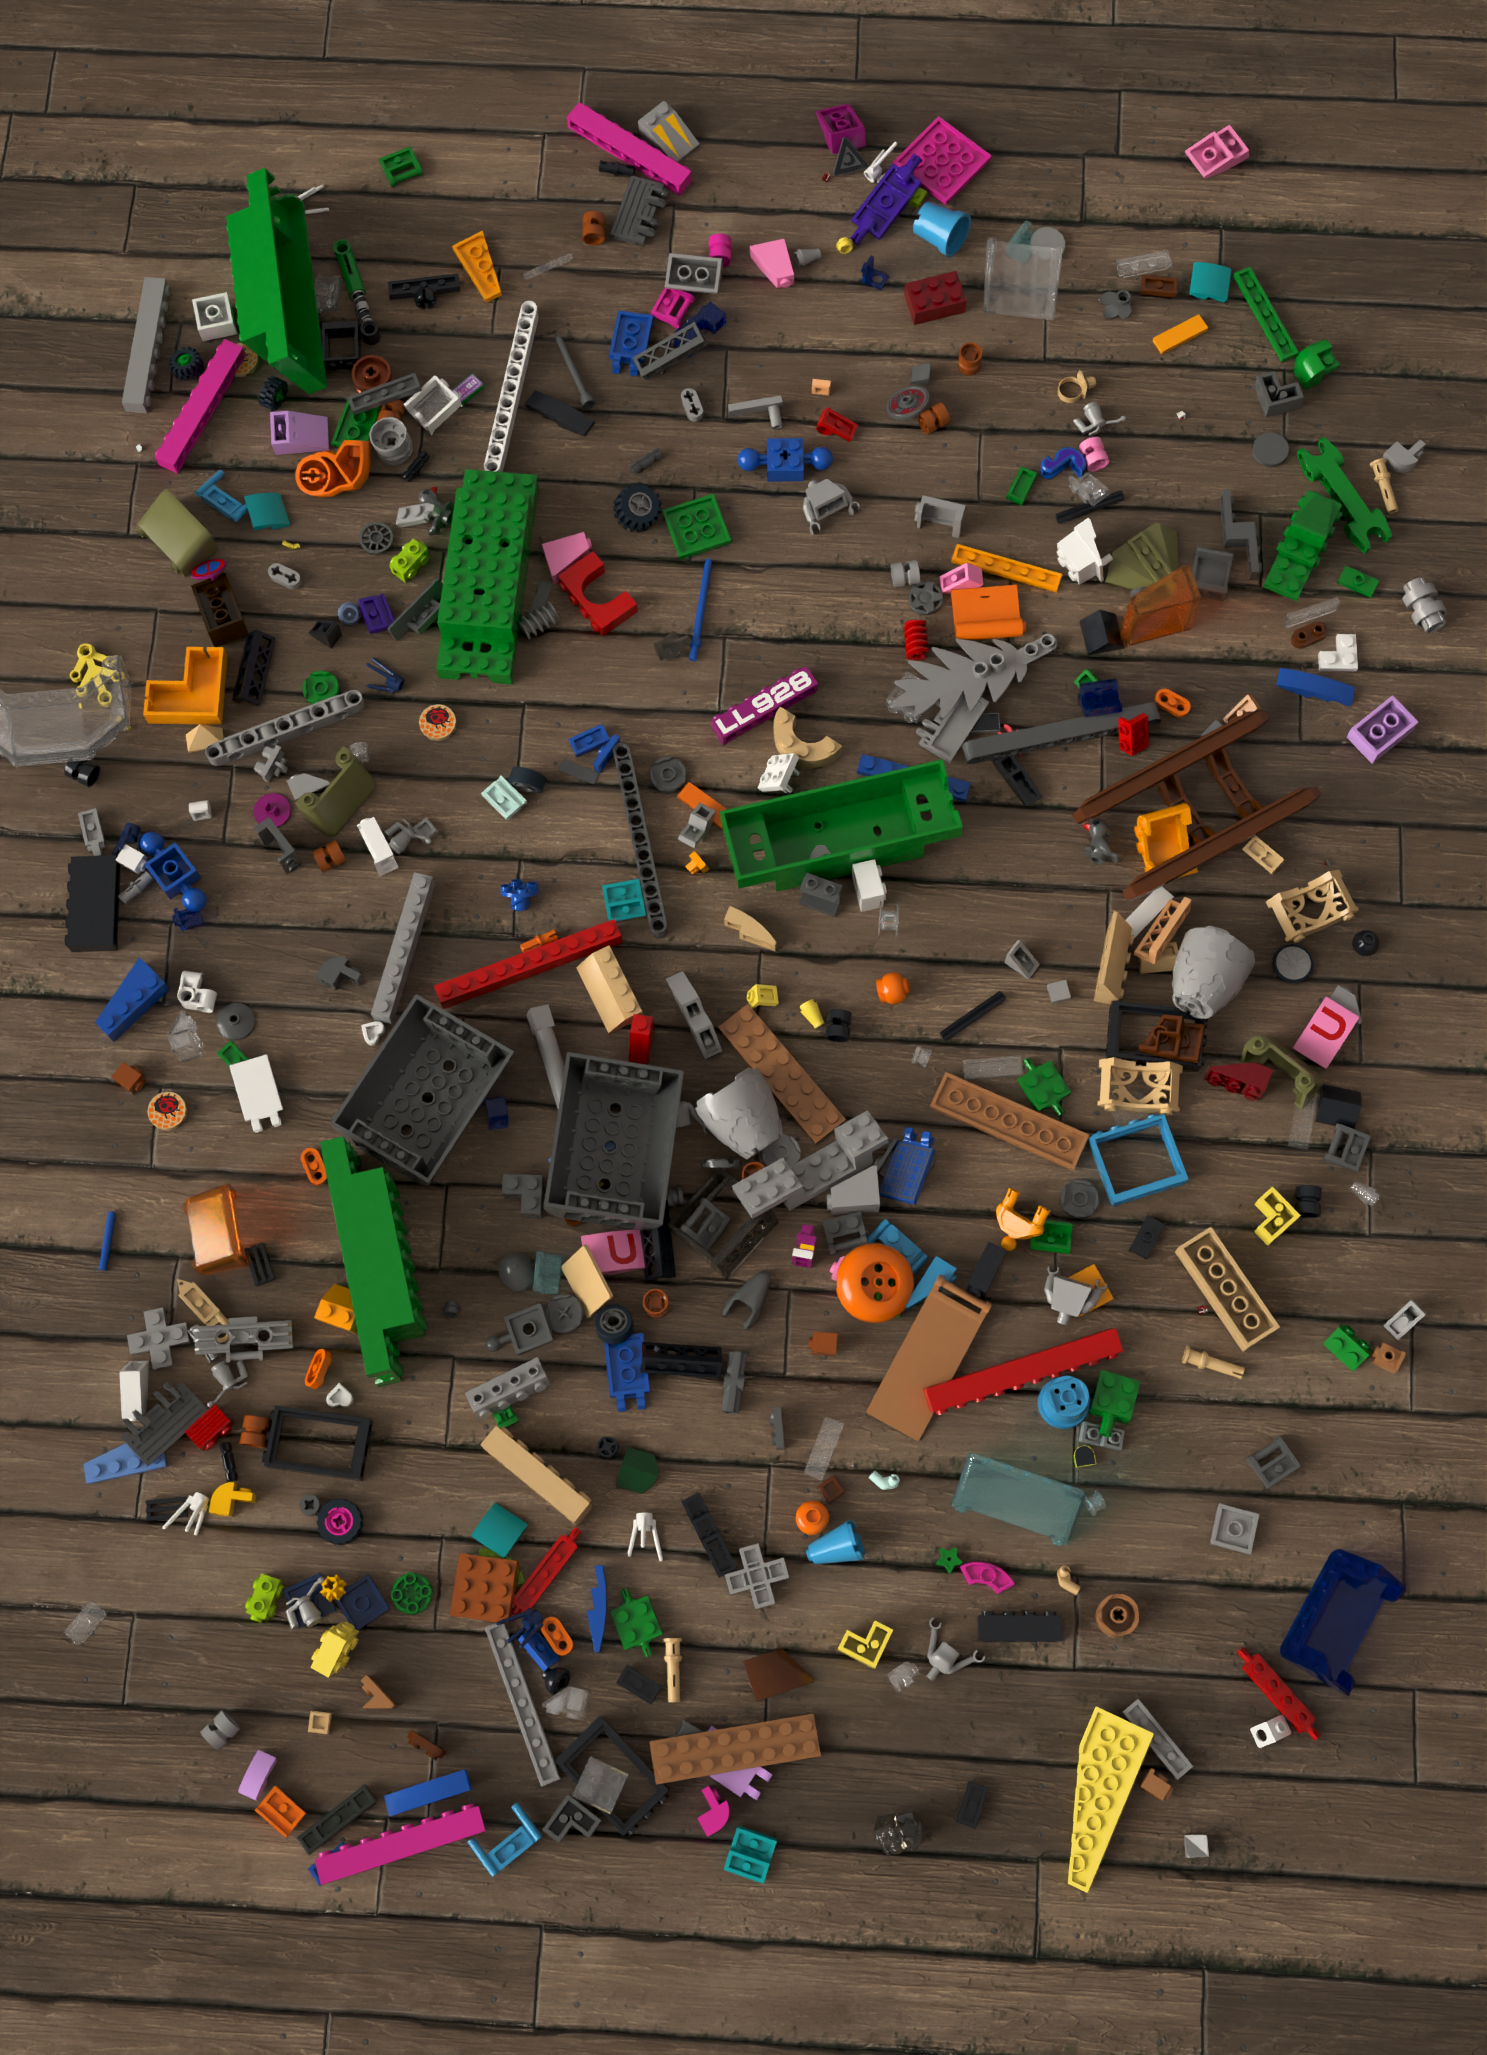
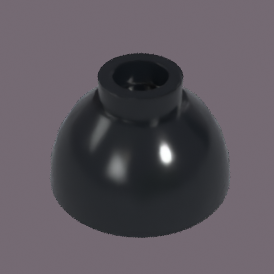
[1352,930,1379,956]
[542,1667,570,1696]

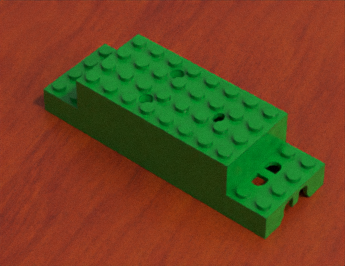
[226,168,327,394]
[436,469,539,685]
[720,759,963,892]
[320,1136,428,1387]

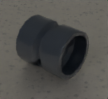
[64,754,101,787]
[825,1009,852,1042]
[1295,1185,1322,1218]

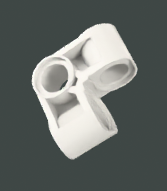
[177,970,217,1013]

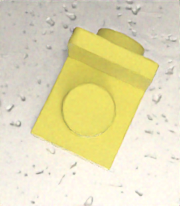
[747,984,779,1009]

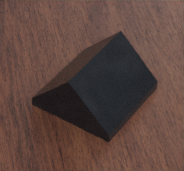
[1080,609,1124,655]
[1315,1084,1362,1129]

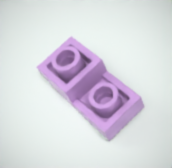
[238,1750,277,1801]

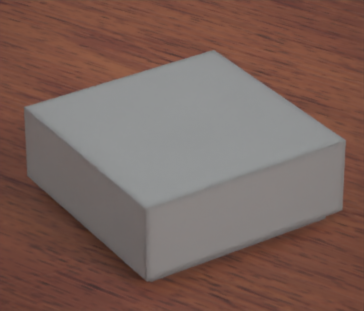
[412,817,438,844]
[1047,980,1071,1004]

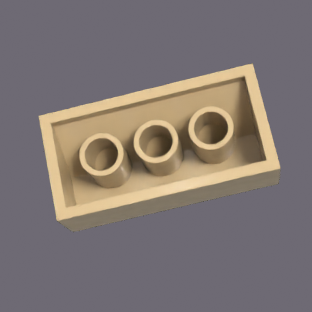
[576,945,643,1034]

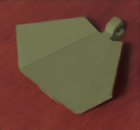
[1105,522,1179,597]

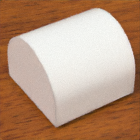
[189,800,212,821]

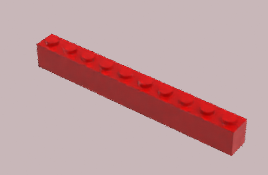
[434,919,623,1009]
[923,1328,1123,1415]

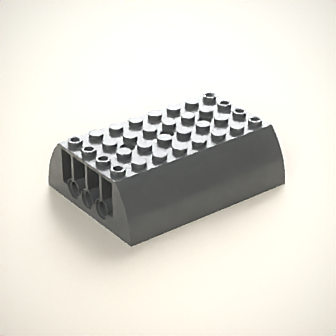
[330,994,515,1186]
[544,1052,684,1230]

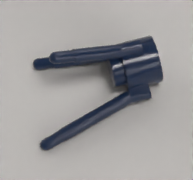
[366,658,405,694]
[112,823,143,855]
[496,1608,544,1648]

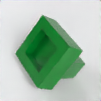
[493,1405,519,1429]

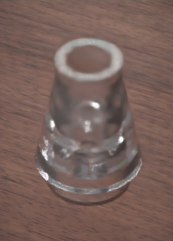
[1350,1181,1381,1207]

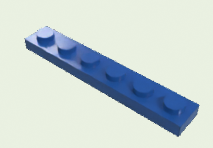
[857,754,971,802]

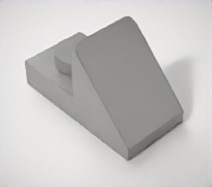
[1384,1299,1427,1340]

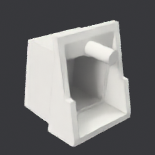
[1057,518,1113,585]

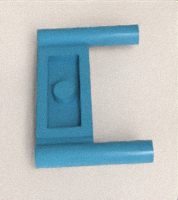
[195,470,248,522]
[860,1219,929,1275]
[467,1802,543,1877]

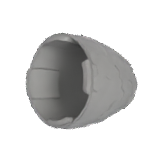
[1172,926,1255,1019]
[695,1068,783,1159]

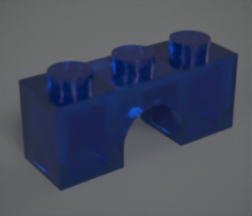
[674,301,726,358]

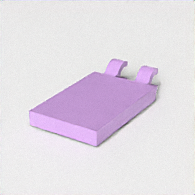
[708,1726,772,1800]

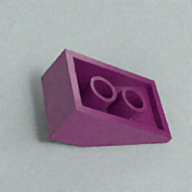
[816,103,866,154]

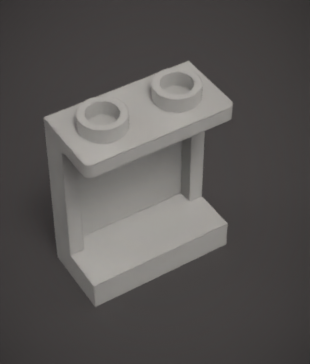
[914,495,966,538]

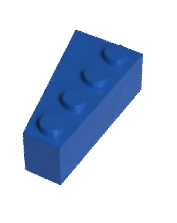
[95,957,170,1042]

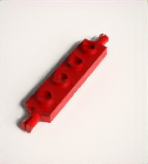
[511,1527,582,1622]
[1237,1647,1321,1741]

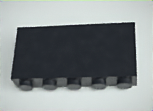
[64,855,121,952]

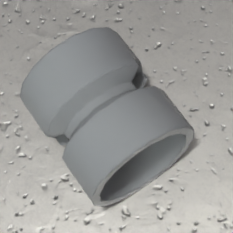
[891,560,920,588]
[200,1710,241,1751]

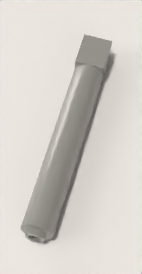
[526,1005,565,1109]

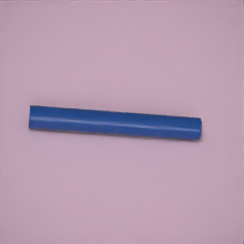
[99,1212,116,1271]

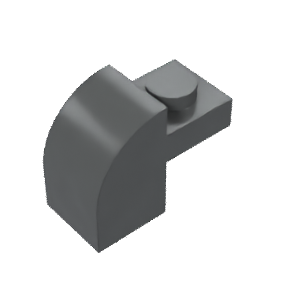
[316,957,364,990]

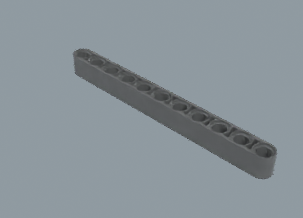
[962,702,1162,764]
[613,743,668,939]

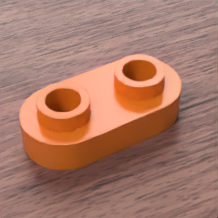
[1155,689,1191,718]
[300,1148,327,1186]
[305,1349,332,1389]
[541,1617,573,1656]

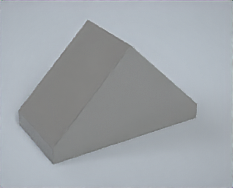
[1005,940,1040,979]

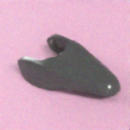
[722,1270,771,1330]

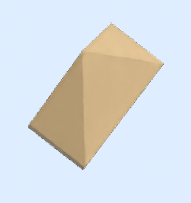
[186,724,224,753]

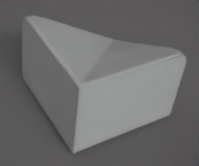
[1184,1834,1209,1858]

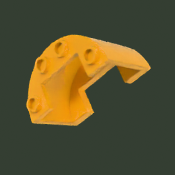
[1134,803,1198,878]

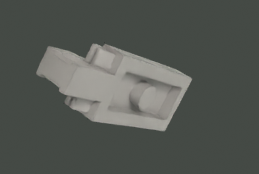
[396,503,441,527]
[78,808,106,856]

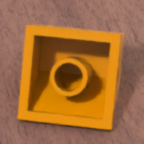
[314,1284,358,1334]

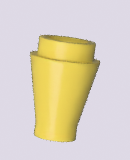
[800,999,825,1029]

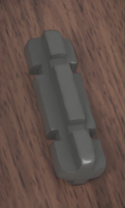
[630,448,662,474]

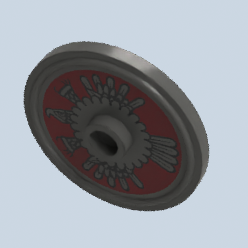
[886,386,930,420]

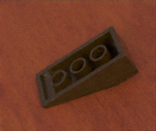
[191,573,249,647]

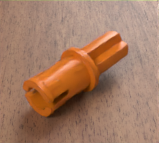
[520,929,558,953]

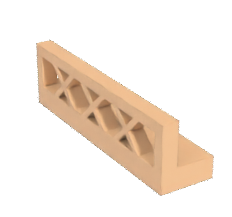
[1134,897,1192,964]

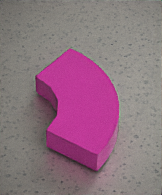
[960,1562,1015,1594]

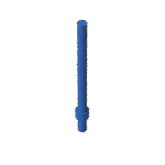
[689,559,712,661]

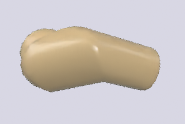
[1057,1565,1081,1595]

